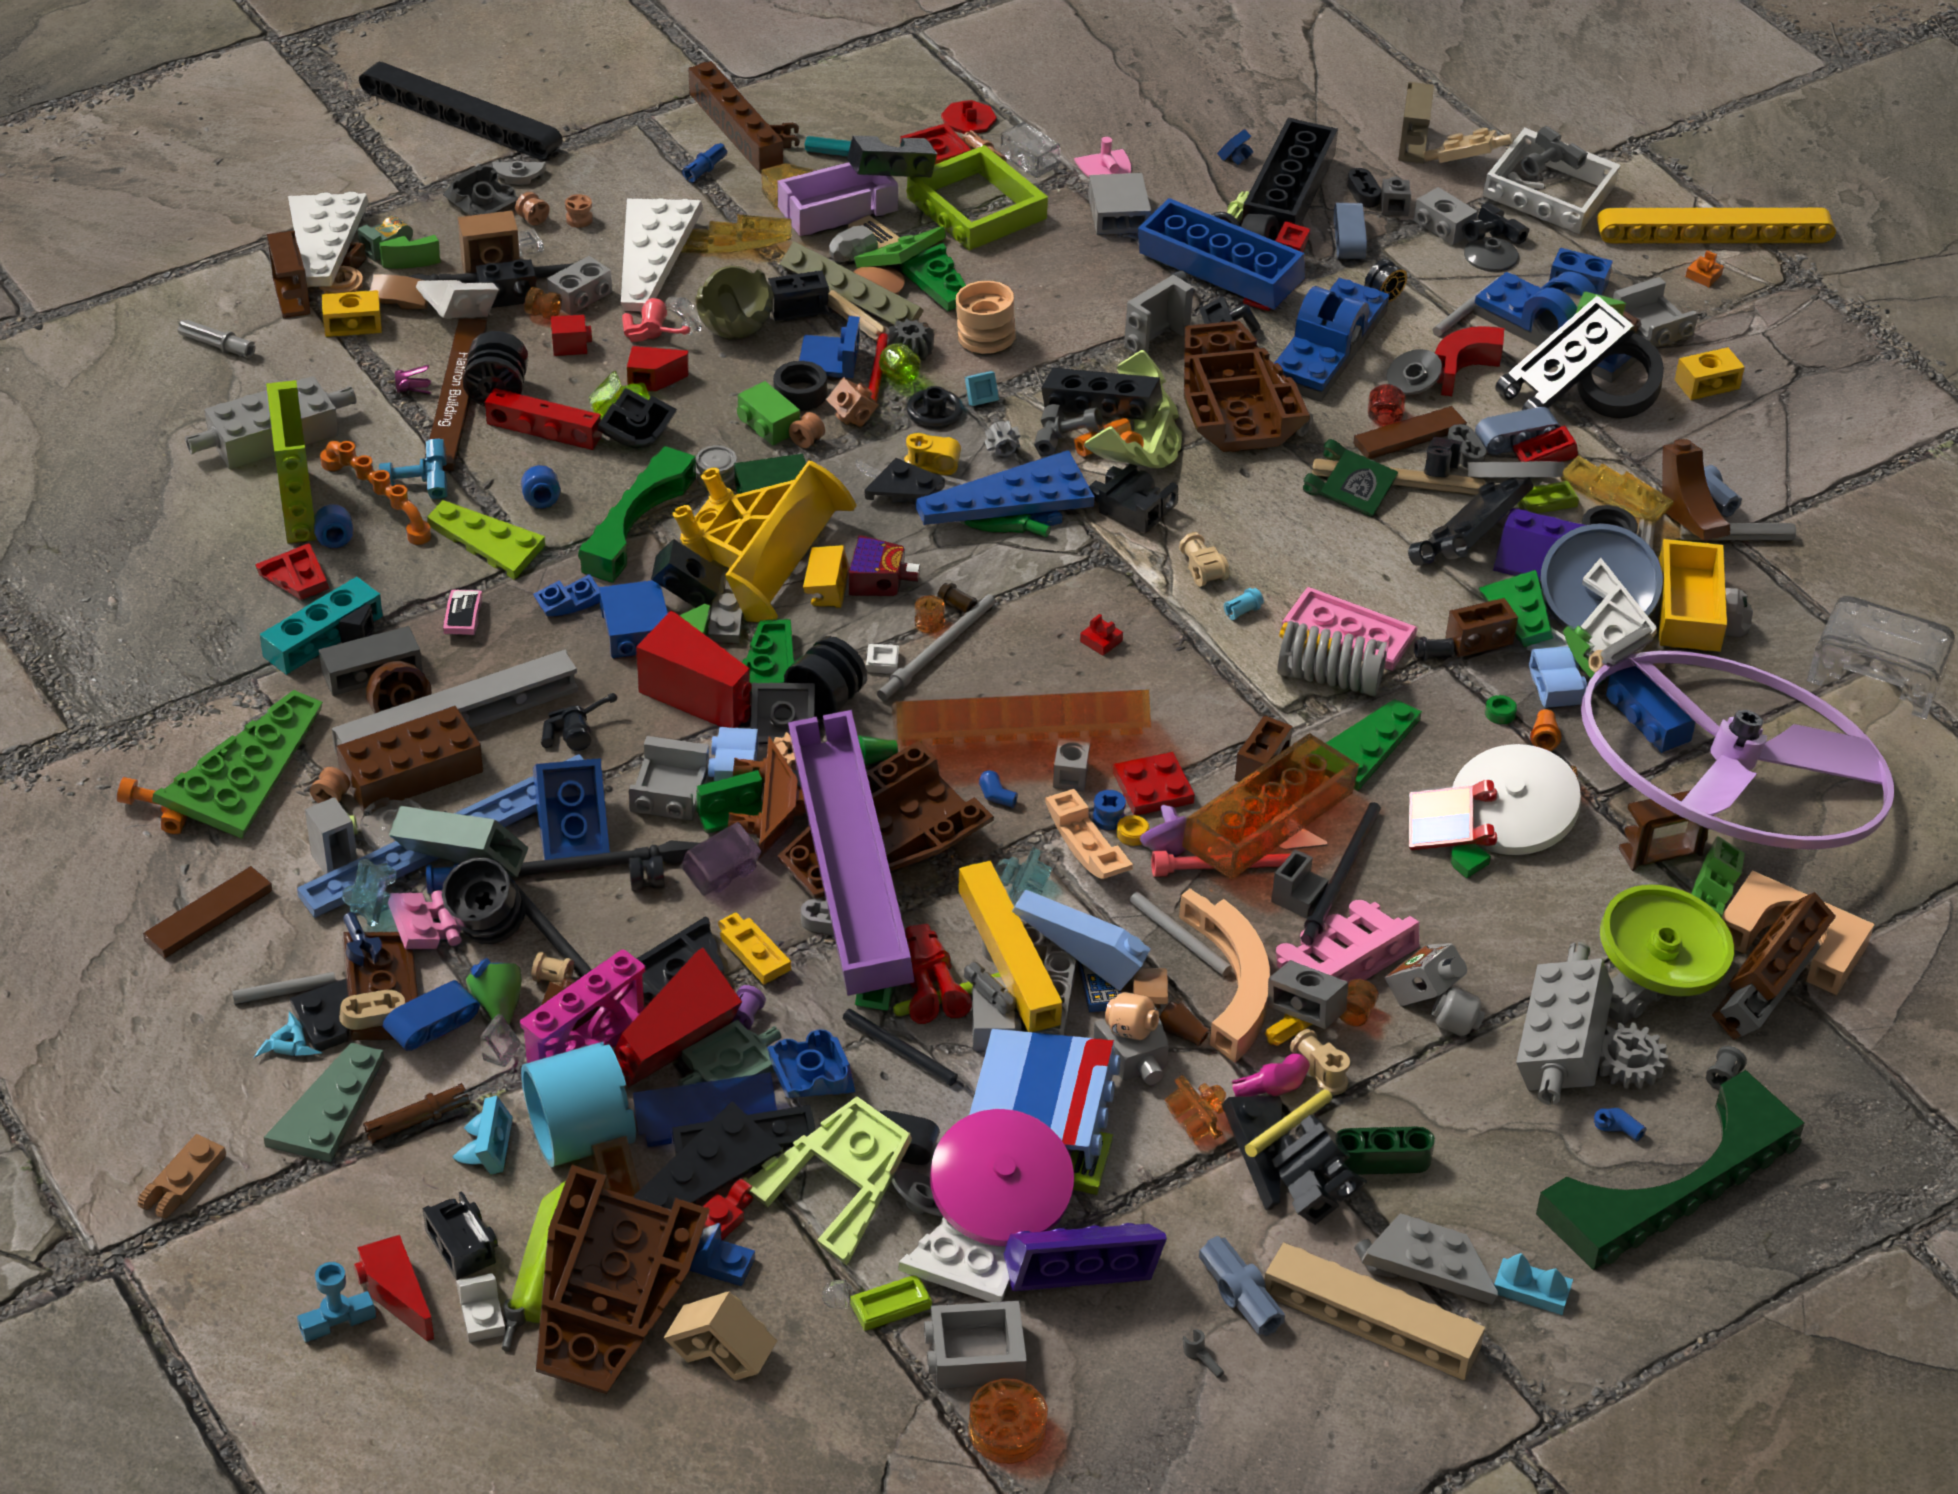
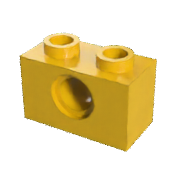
[322,290,382,337]
[1675,347,1745,400]

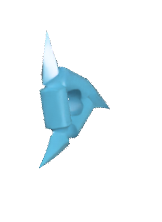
[254,1011,323,1058]

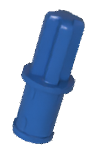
[682,143,728,183]

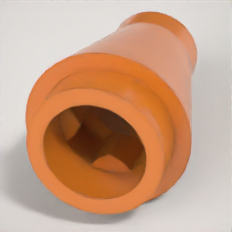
[1530,709,1562,751]

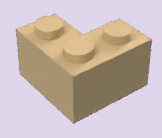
[664,1291,777,1381]

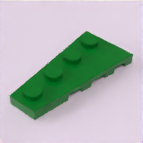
[1304,699,1422,791]

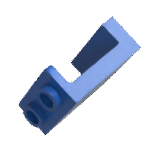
[599,580,668,658]

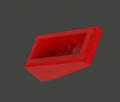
[1512,425,1578,462]

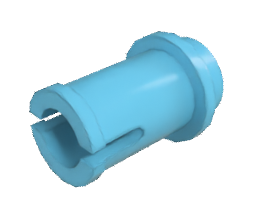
[1224,588,1264,620]

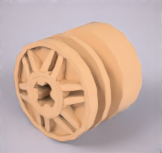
[956,281,1016,354]

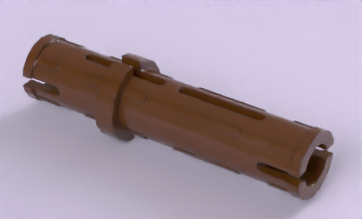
[363,1083,470,1144]

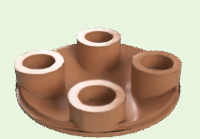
[854,265,905,295]

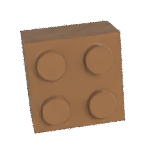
[458,211,520,273]

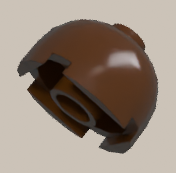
[366,661,432,713]

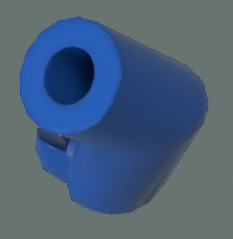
[979,770,1018,808]
[1594,1108,1647,1141]

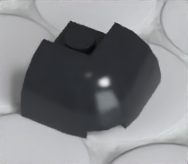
[598,387,677,448]

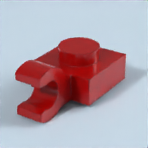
[703,1179,753,1240]

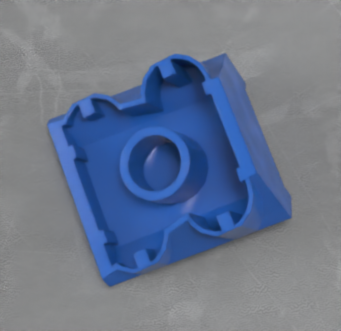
[767,1029,855,1098]

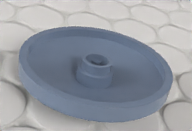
[1540,524,1663,628]

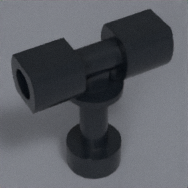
[1462,202,1530,244]

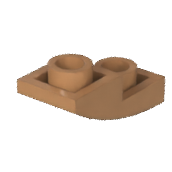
[370,274,428,309]
[1133,968,1168,1009]

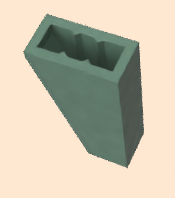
[389,806,529,877]

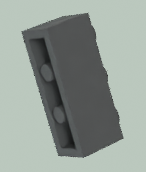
[319,626,423,696]

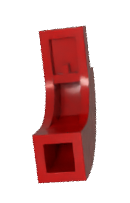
[1435,326,1505,397]

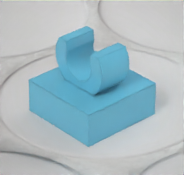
[965,371,999,406]

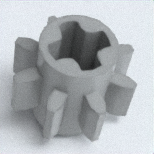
[985,421,1021,457]

